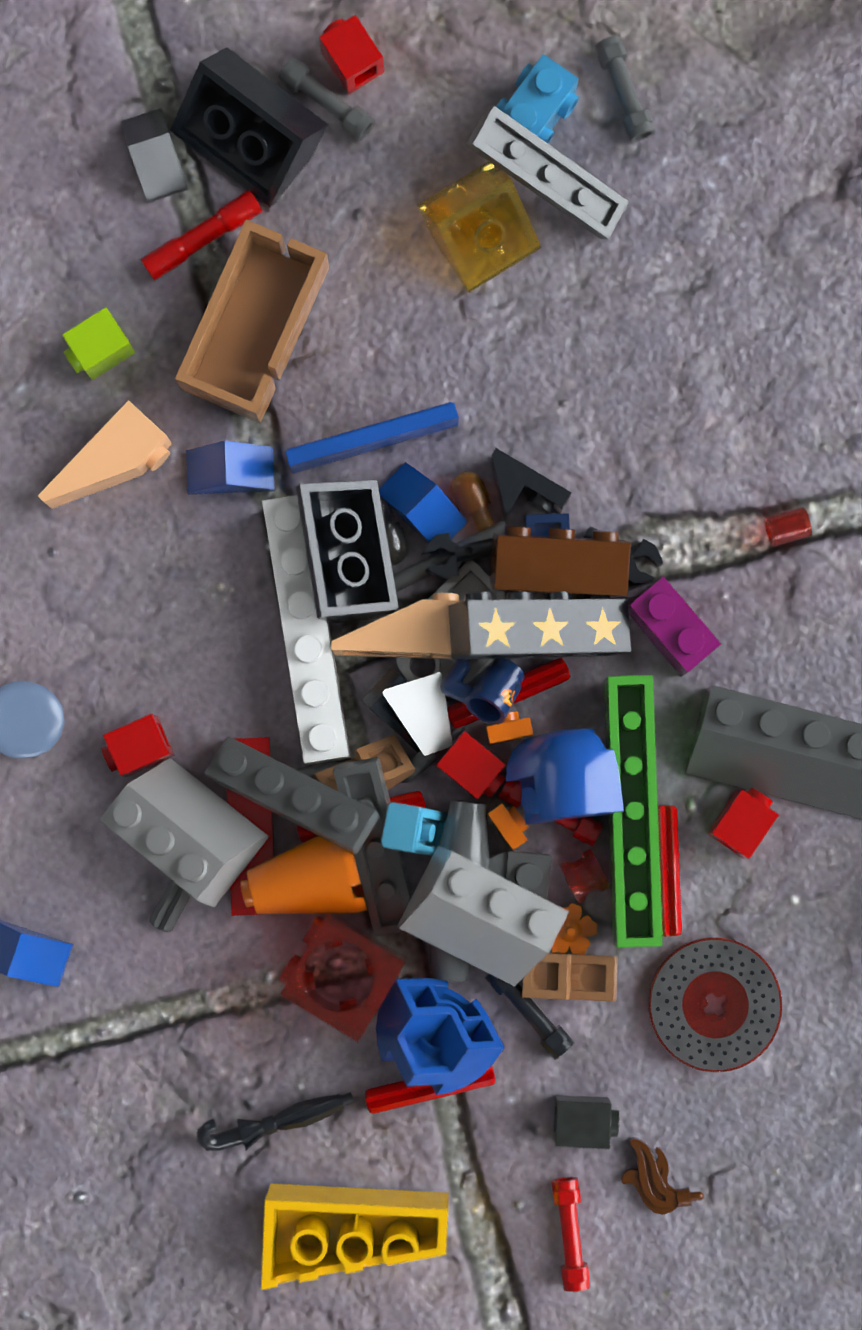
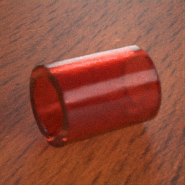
[764,507,812,547]

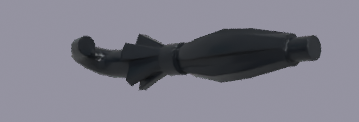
[197,1092,354,1151]

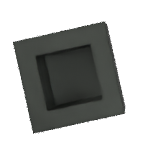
[553,1095,619,1149]

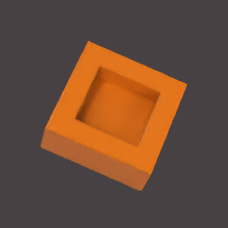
[485,711,533,745]
[487,804,529,850]

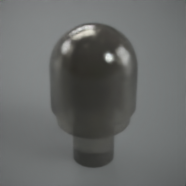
[382,504,408,566]

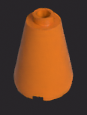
[241,836,368,914]

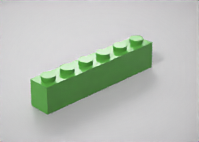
[604,675,663,948]

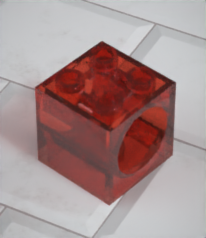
[278,913,407,1042]

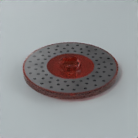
[648,937,782,1072]

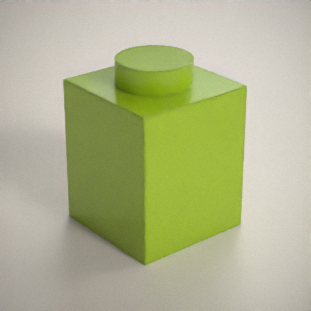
[62,307,136,381]

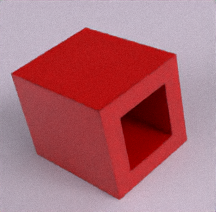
[319,14,384,95]
[101,714,175,777]
[436,731,506,800]
[706,788,779,859]

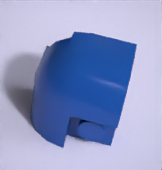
[506,728,624,825]
[376,978,505,1095]

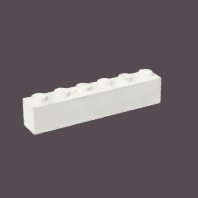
[262,495,351,765]

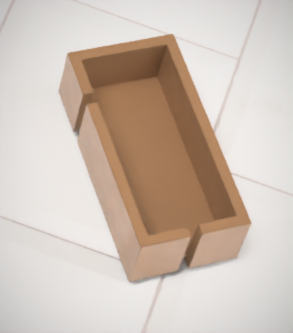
[175,219,329,424]

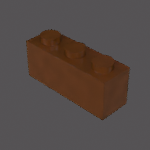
[490,526,631,596]

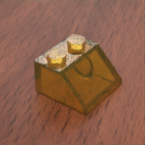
[417,161,542,293]

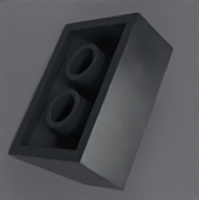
[170,47,329,207]
[296,480,399,623]

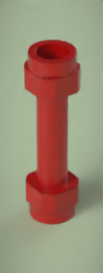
[498,781,604,846]
[551,1177,590,1292]

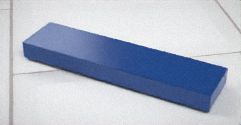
[285,402,459,474]

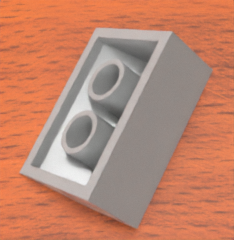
[99,758,269,908]
[397,846,569,986]

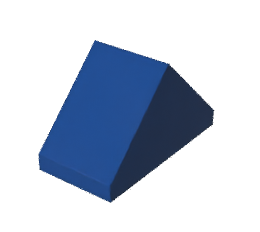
[186,440,275,495]
[379,462,468,553]
[0,920,73,987]

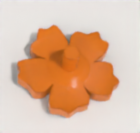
[551,903,598,955]

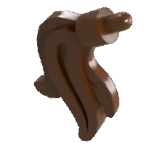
[622,1137,704,1215]

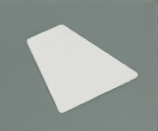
[383,672,453,756]

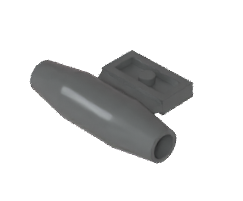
[429,800,552,982]

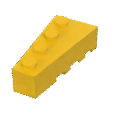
[261,1183,449,1290]

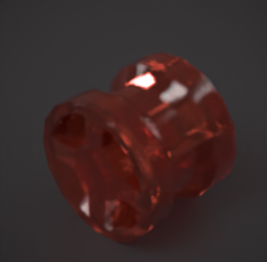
[558,849,610,904]

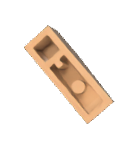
[38,400,172,509]
[331,593,466,660]

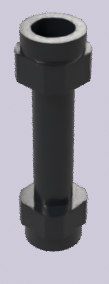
[485,974,575,1060]

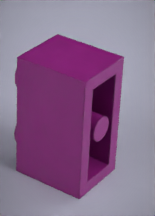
[628,576,721,677]

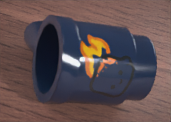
[440,658,525,724]

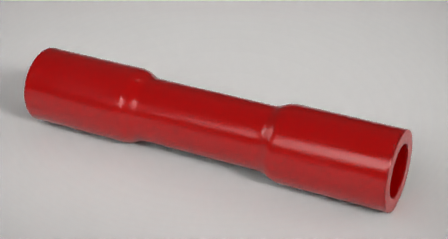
[140,190,263,281]

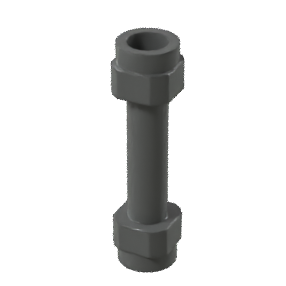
[595,36,655,142]
[279,57,375,141]

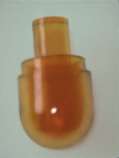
[450,471,494,531]

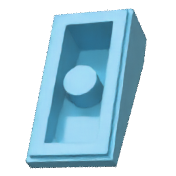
[382,803,447,856]

